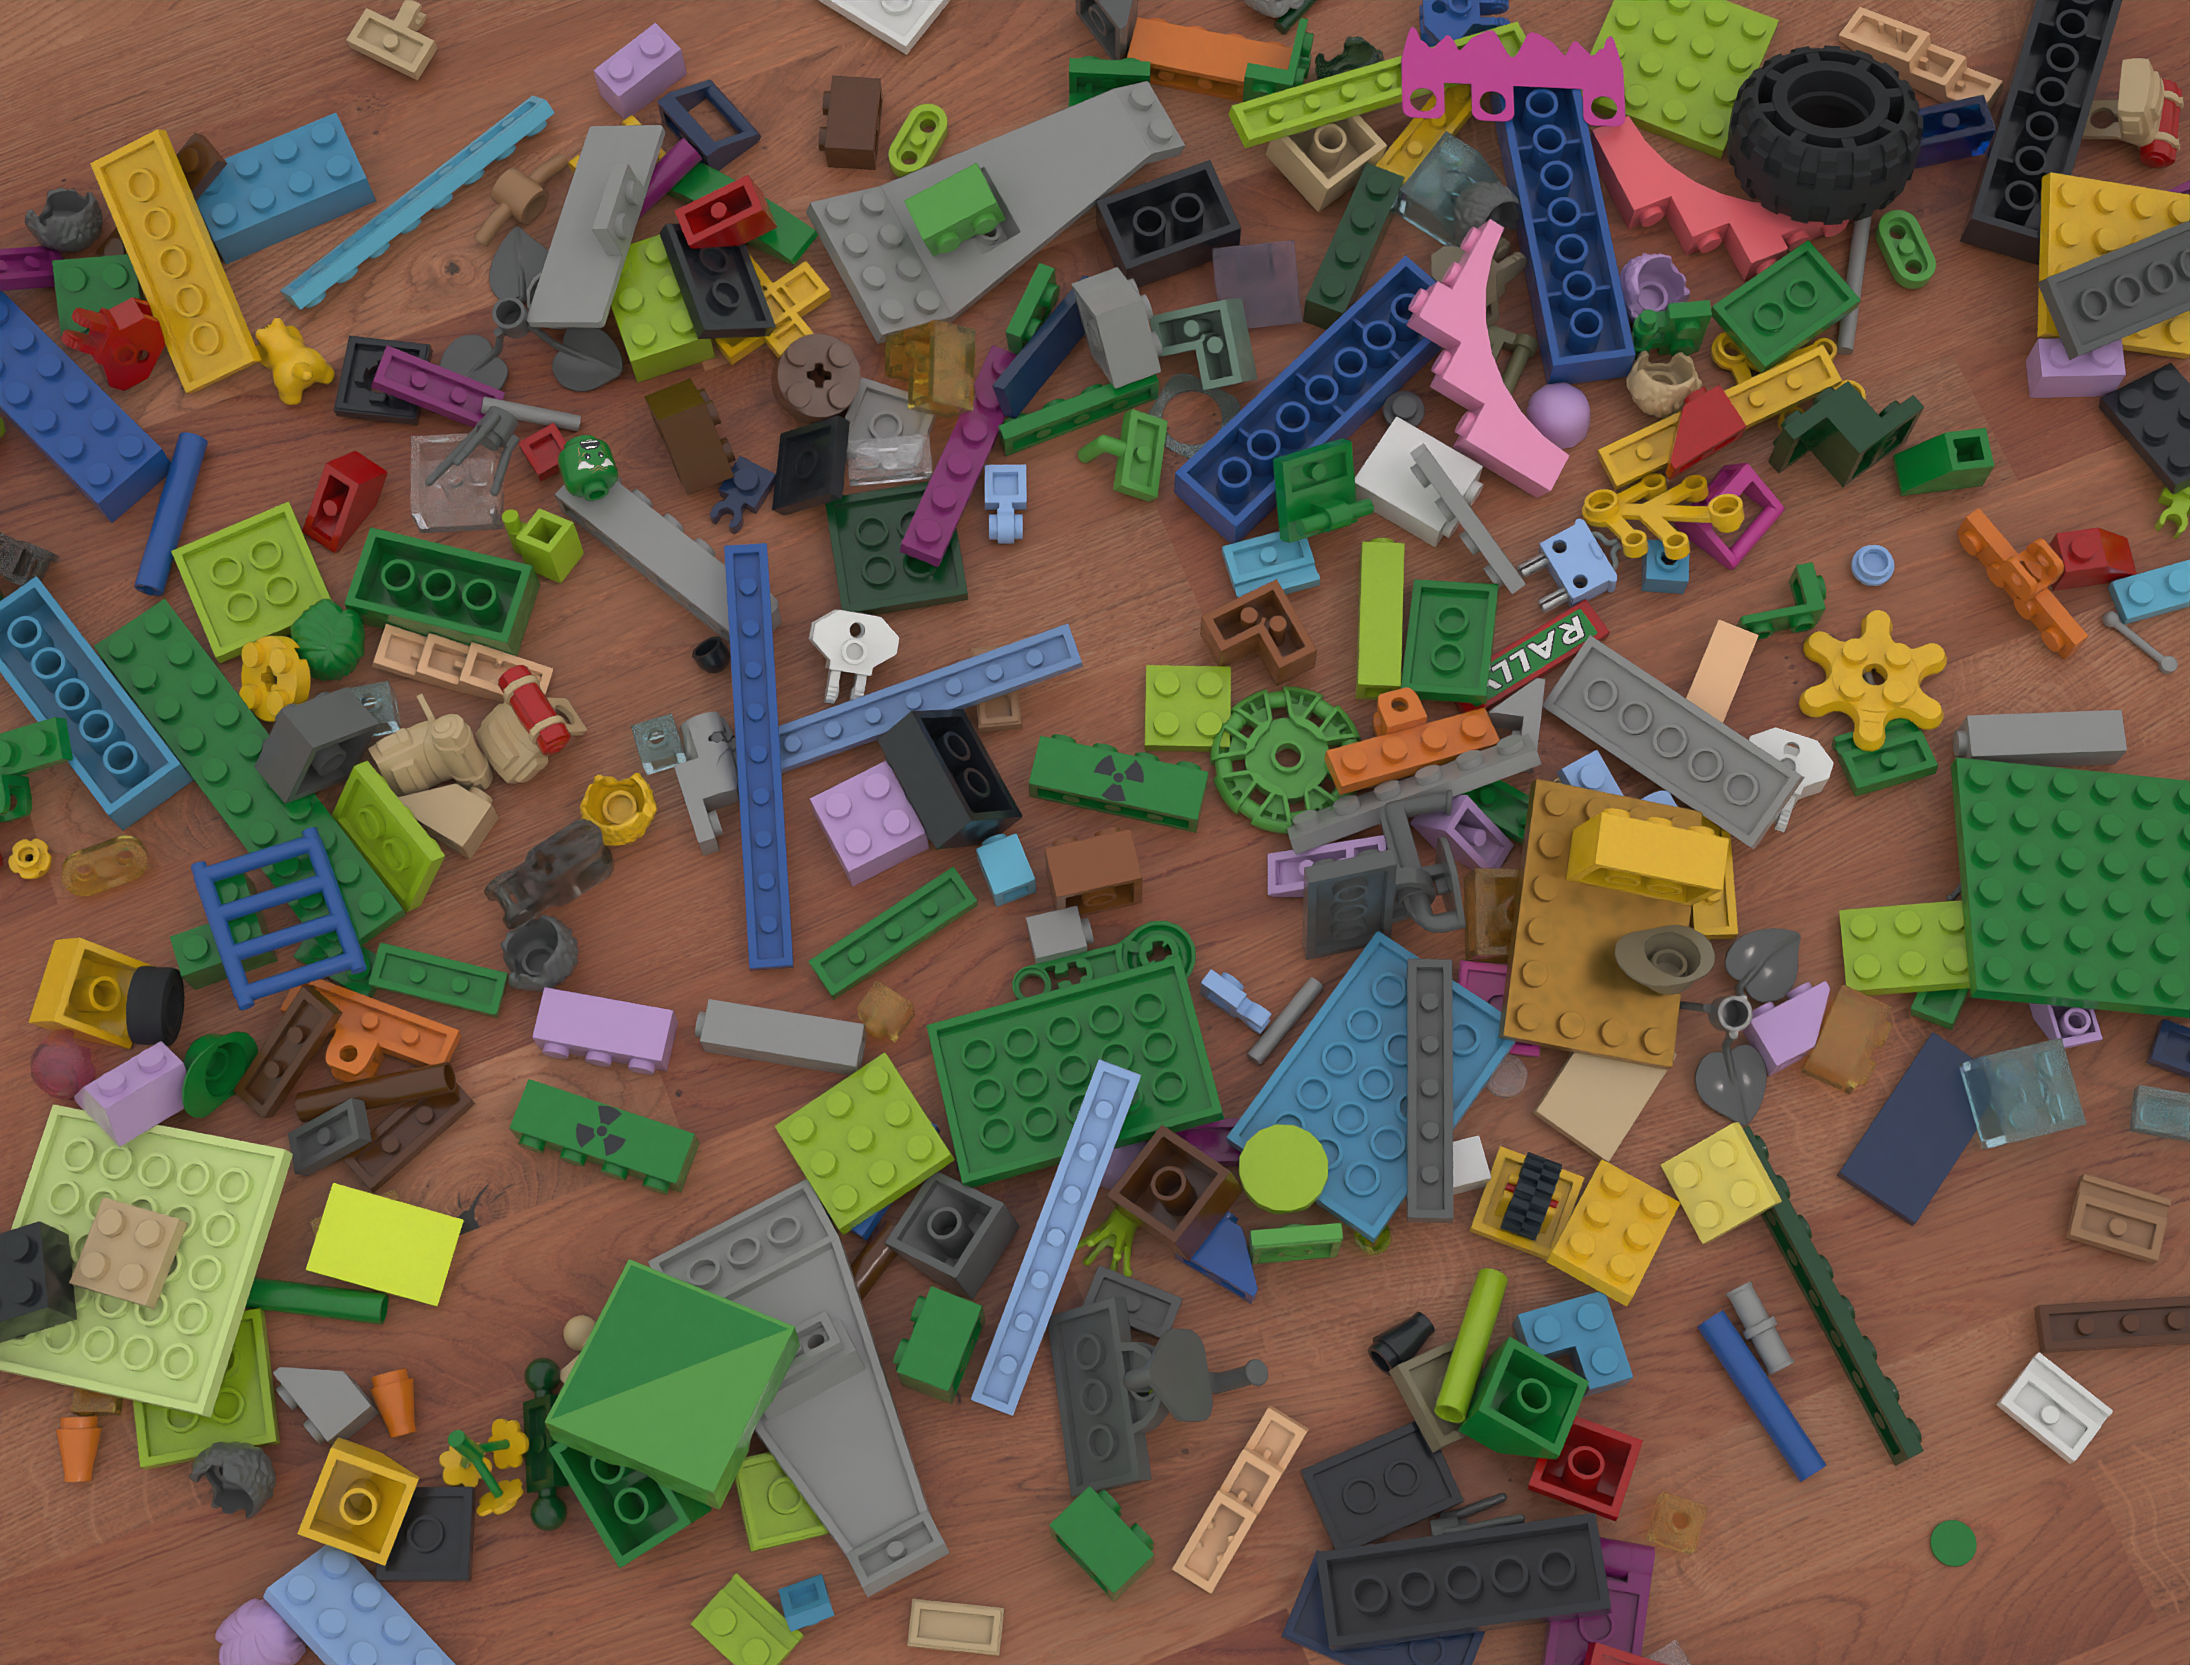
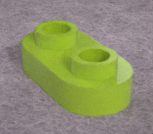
[888,104,948,178]

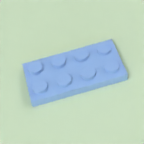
[263,1545,456,1665]

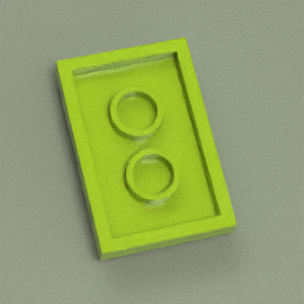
[332,761,445,912]
[1839,900,1970,997]

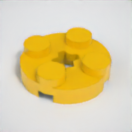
[239,636,310,722]

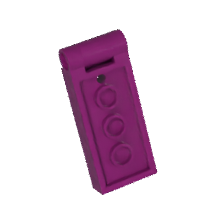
[1541,1537,1655,1665]

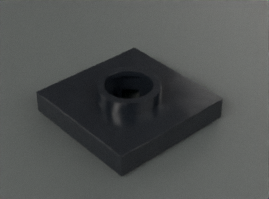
[334,335,433,425]

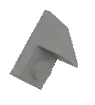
[1488,678,1545,773]

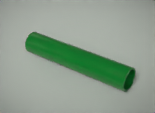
[245,1277,388,1325]

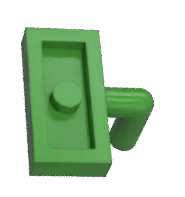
[1077,409,1168,502]

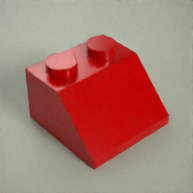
[1527,1416,1643,1522]

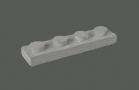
[1410,443,1526,594]

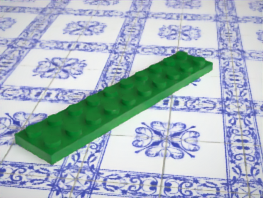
[93,598,406,958]

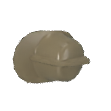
[1614,925,1715,995]

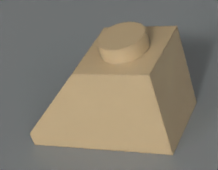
[398,784,499,860]

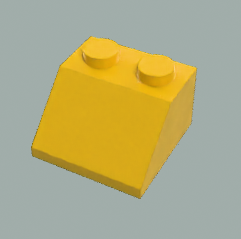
[28,937,152,1049]
[297,1437,420,1566]

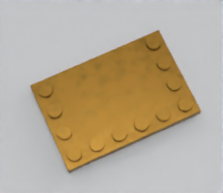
[1498,779,1702,1070]

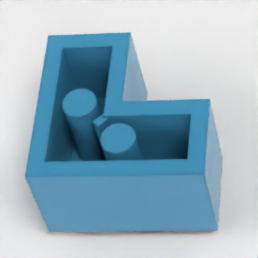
[1512,1291,1633,1398]

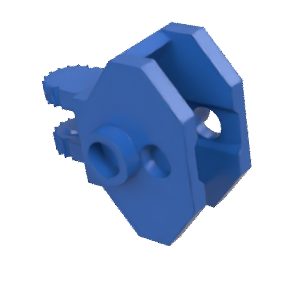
[1419,0,1510,47]

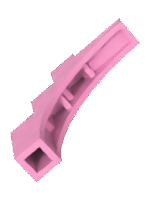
[1406,219,1570,498]

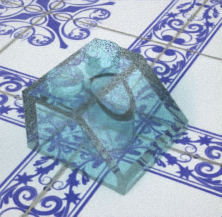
[1396,131,1502,247]

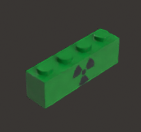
[1029,734,1209,833]
[509,1079,700,1195]

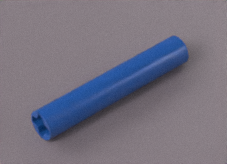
[134,432,208,596]
[1697,1310,1827,1482]

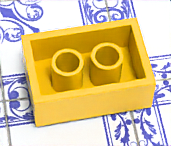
[1566,808,1729,906]

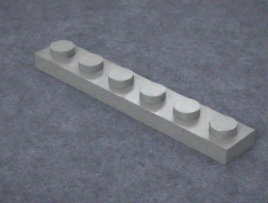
[1287,733,1541,855]

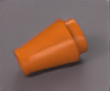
[369,1368,417,1438]
[55,1416,103,1482]

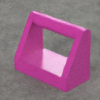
[1674,463,1785,570]

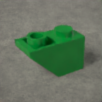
[1892,428,1994,496]

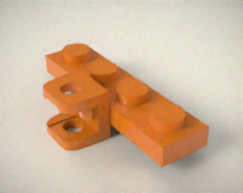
[1956,508,2088,660]
[1324,687,1500,795]
[280,979,462,1083]

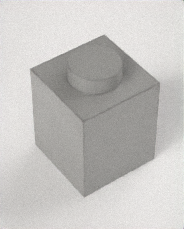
[1026,906,1094,964]

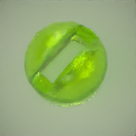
[1354,1225,1392,1255]

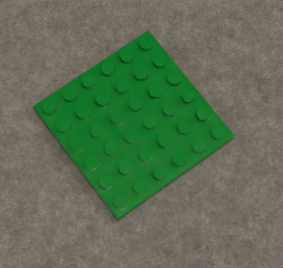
[1951,757,2190,1018]

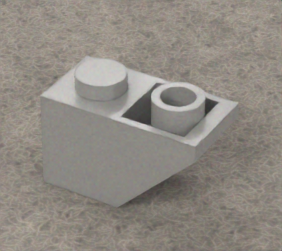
[273,1367,380,1445]

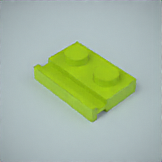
[691,1573,805,1665]

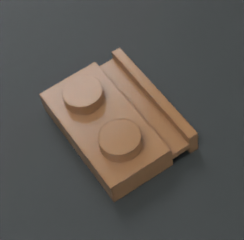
[2065,1174,2172,1264]

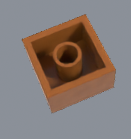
[1045,827,1143,917]

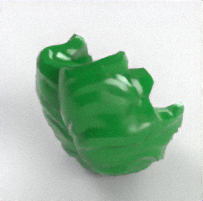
[290,599,365,681]

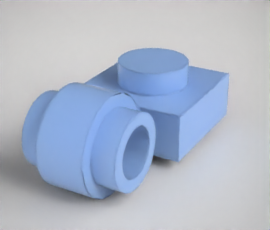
[985,465,1027,544]

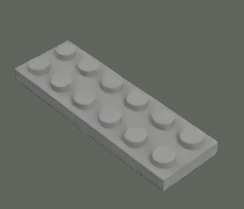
[1542,635,1805,850]

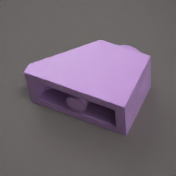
[1410,794,1514,880]

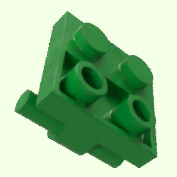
[1273,438,1374,543]

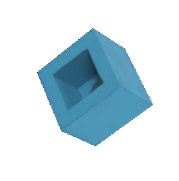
[1641,539,1690,594]

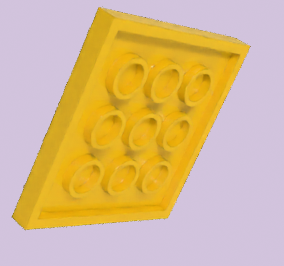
[2037,172,2190,359]

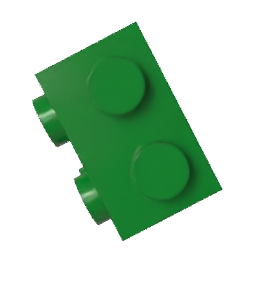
[1243,18,1314,102]
[1068,56,1151,108]

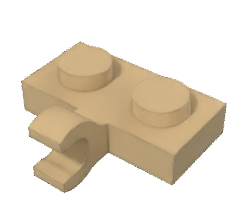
[346,0,438,80]

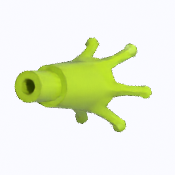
[1076,1207,1138,1277]

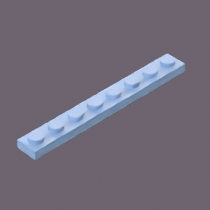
[971,1059,1141,1416]

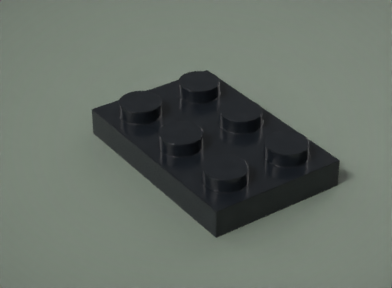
[659,224,776,339]
[2099,363,2190,494]
[1300,1421,1464,1550]

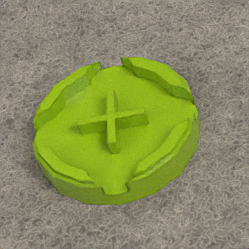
[1239,1124,1328,1215]

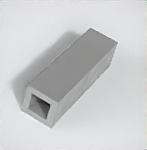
[1953,710,2127,767]
[695,999,867,1075]

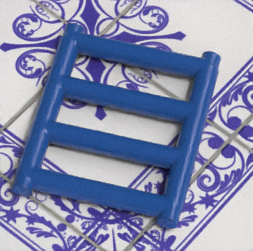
[191,827,367,1011]

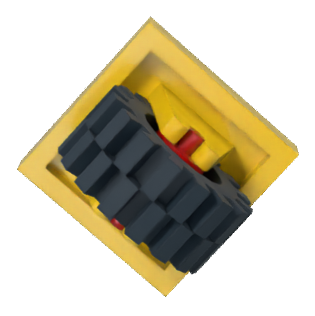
[1469,1146,1585,1260]

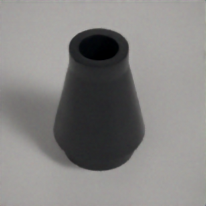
[1368,1311,1435,1376]

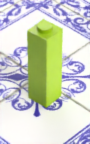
[1355,538,1405,700]

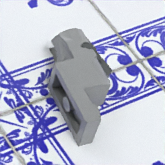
[674,711,739,856]

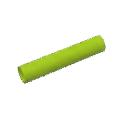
[1434,1268,1508,1423]

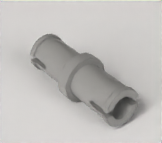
[1726,1281,1795,1375]

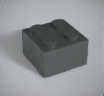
[254,687,379,804]

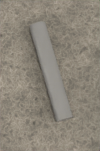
[481,397,581,432]
[1246,977,1324,1066]

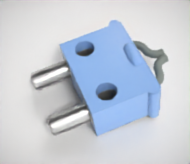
[1517,519,1621,613]

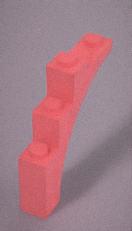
[1590,116,1849,282]

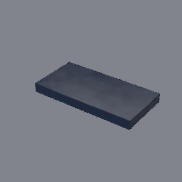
[1837,1032,2008,1226]
[1281,1550,1485,1665]

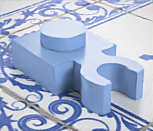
[1200,969,1272,1034]

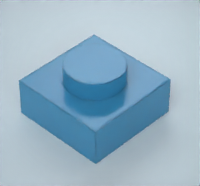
[778,1574,835,1632]

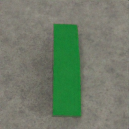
[666,162,818,265]

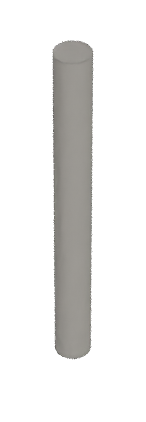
[1837,216,1871,355]

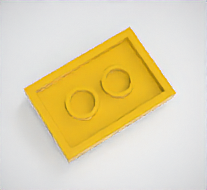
[1546,1159,1681,1307]

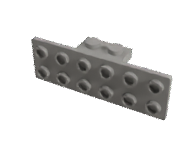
[526,125,665,328]

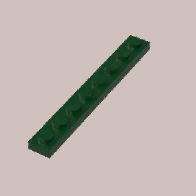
[1743,1126,1924,1466]

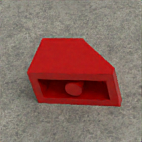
[674,175,777,249]
[1665,384,1747,480]
[302,450,388,553]
[2045,527,2137,591]

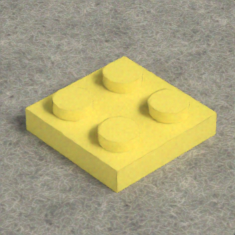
[1661,1122,1782,1244]

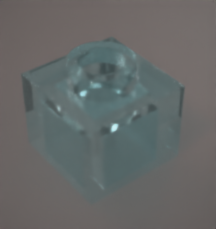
[349,681,401,737]
[631,713,686,775]

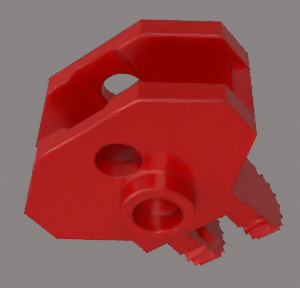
[60,297,165,391]

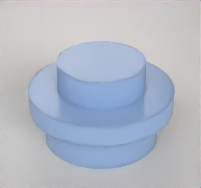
[1851,545,1894,586]

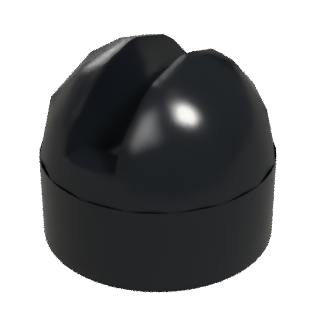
[692,636,730,674]

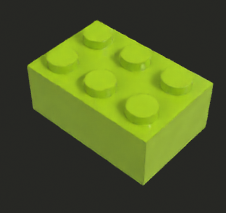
[611,234,715,383]

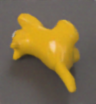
[255,318,335,405]

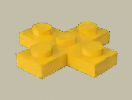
[711,254,831,365]

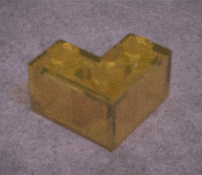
[884,319,977,418]

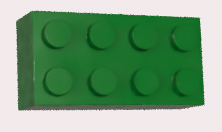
[344,527,541,656]

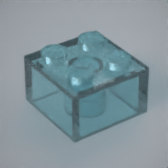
[1959,1038,2087,1150]

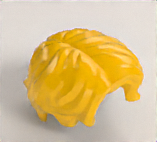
[580,773,658,846]

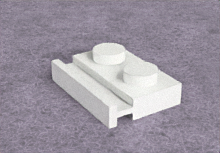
[1996,1352,2113,1464]

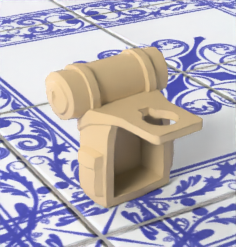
[368,693,493,797]

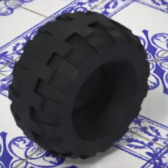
[1727,45,1923,225]

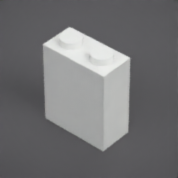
[1355,416,1484,548]

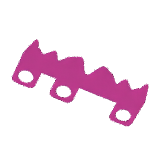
[1401,27,1625,127]

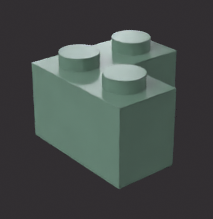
[1150,298,1258,390]

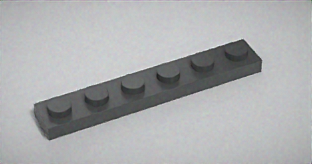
[1407,959,1454,1223]

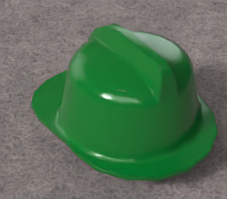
[182,1031,258,1118]

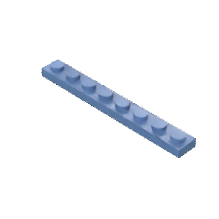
[779,624,1083,773]

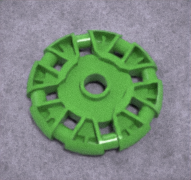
[1210,686,1361,834]

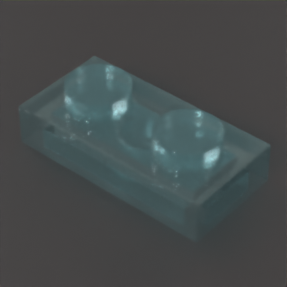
[2130,1085,2190,1142]

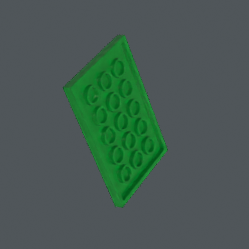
[926,956,1224,1188]

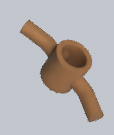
[474,153,568,247]

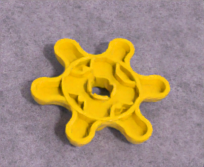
[1799,610,1947,752]

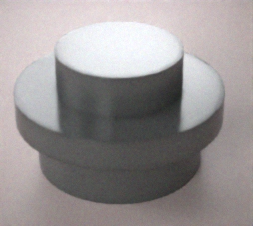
[1383,391,1425,428]

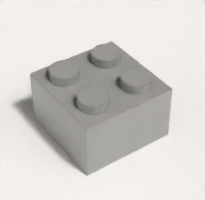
[1072,267,1163,389]

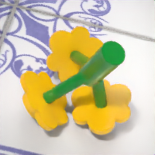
[439,1418,529,1516]

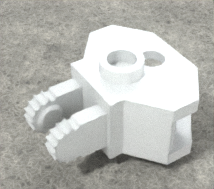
[809,609,899,704]
[1749,727,1834,832]

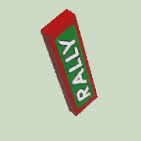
[1454,599,1610,713]

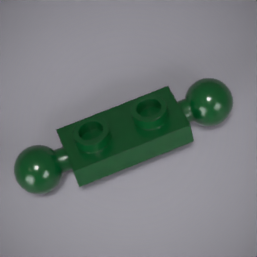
[523,1358,569,1531]

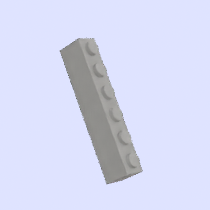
[555,476,782,644]

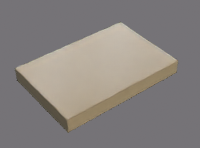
[1532,1052,1678,1162]

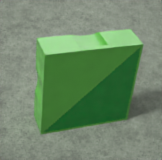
[545,1259,800,1510]

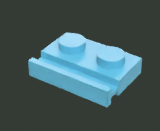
[1222,531,1320,598]

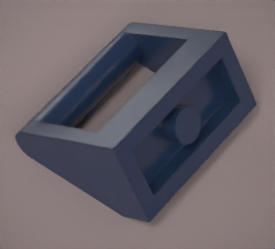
[657,79,761,171]

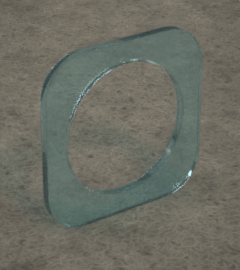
[1148,373,1240,459]

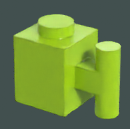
[502,508,584,584]

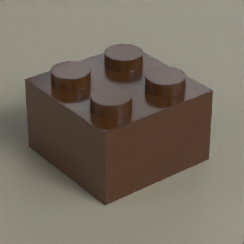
[1107,1125,1243,1261]

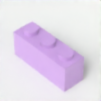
[532,987,678,1075]

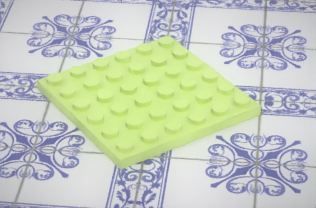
[0,1104,293,1418]

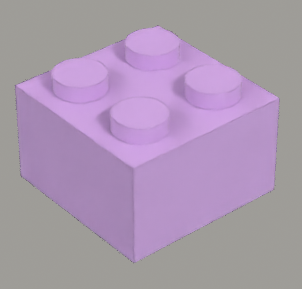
[810,761,929,887]

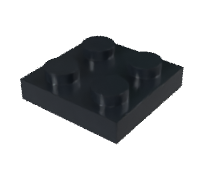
[772,416,850,516]
[376,1487,476,1582]

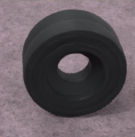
[126,966,185,1046]

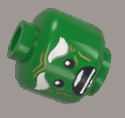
[558,435,618,501]

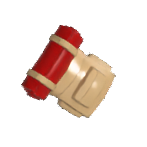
[2082,58,2184,169]
[475,665,587,784]

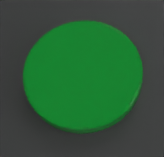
[1930,1520,1977,1567]

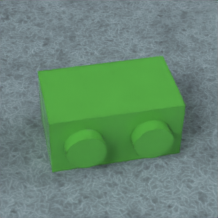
[904,163,1006,257]

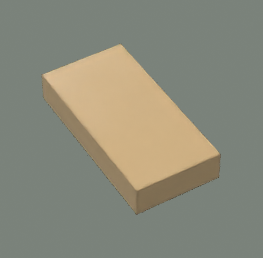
[907,1599,1005,1656]

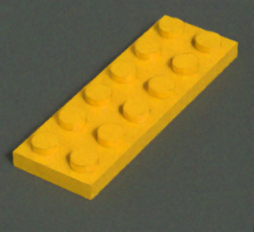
[90,129,262,393]

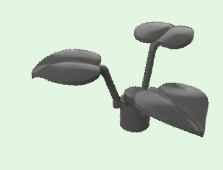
[440,226,623,392]
[1679,928,1801,1126]

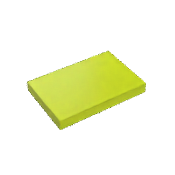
[306,1183,464,1307]

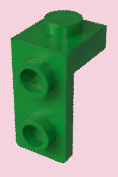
[1736,562,1826,640]

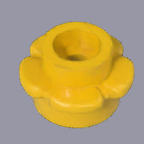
[8,838,52,879]

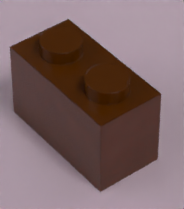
[819,75,883,170]

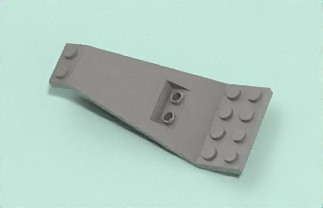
[806,81,1185,344]
[648,1179,950,1597]

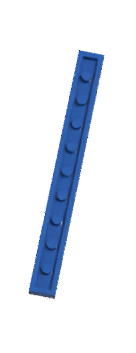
[724,543,794,971]

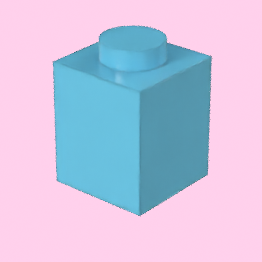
[976,833,1036,907]

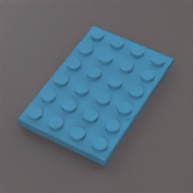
[1226,931,1516,1243]

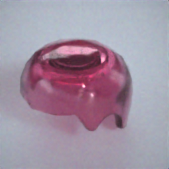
[30,1029,96,1100]

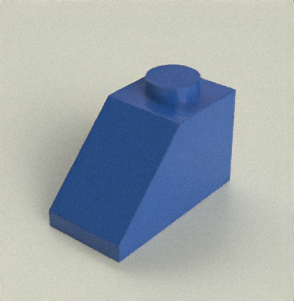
[1175,1211,1258,1305]

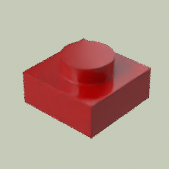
[518,422,566,481]

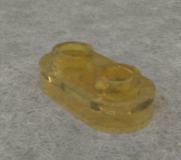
[61,835,148,897]

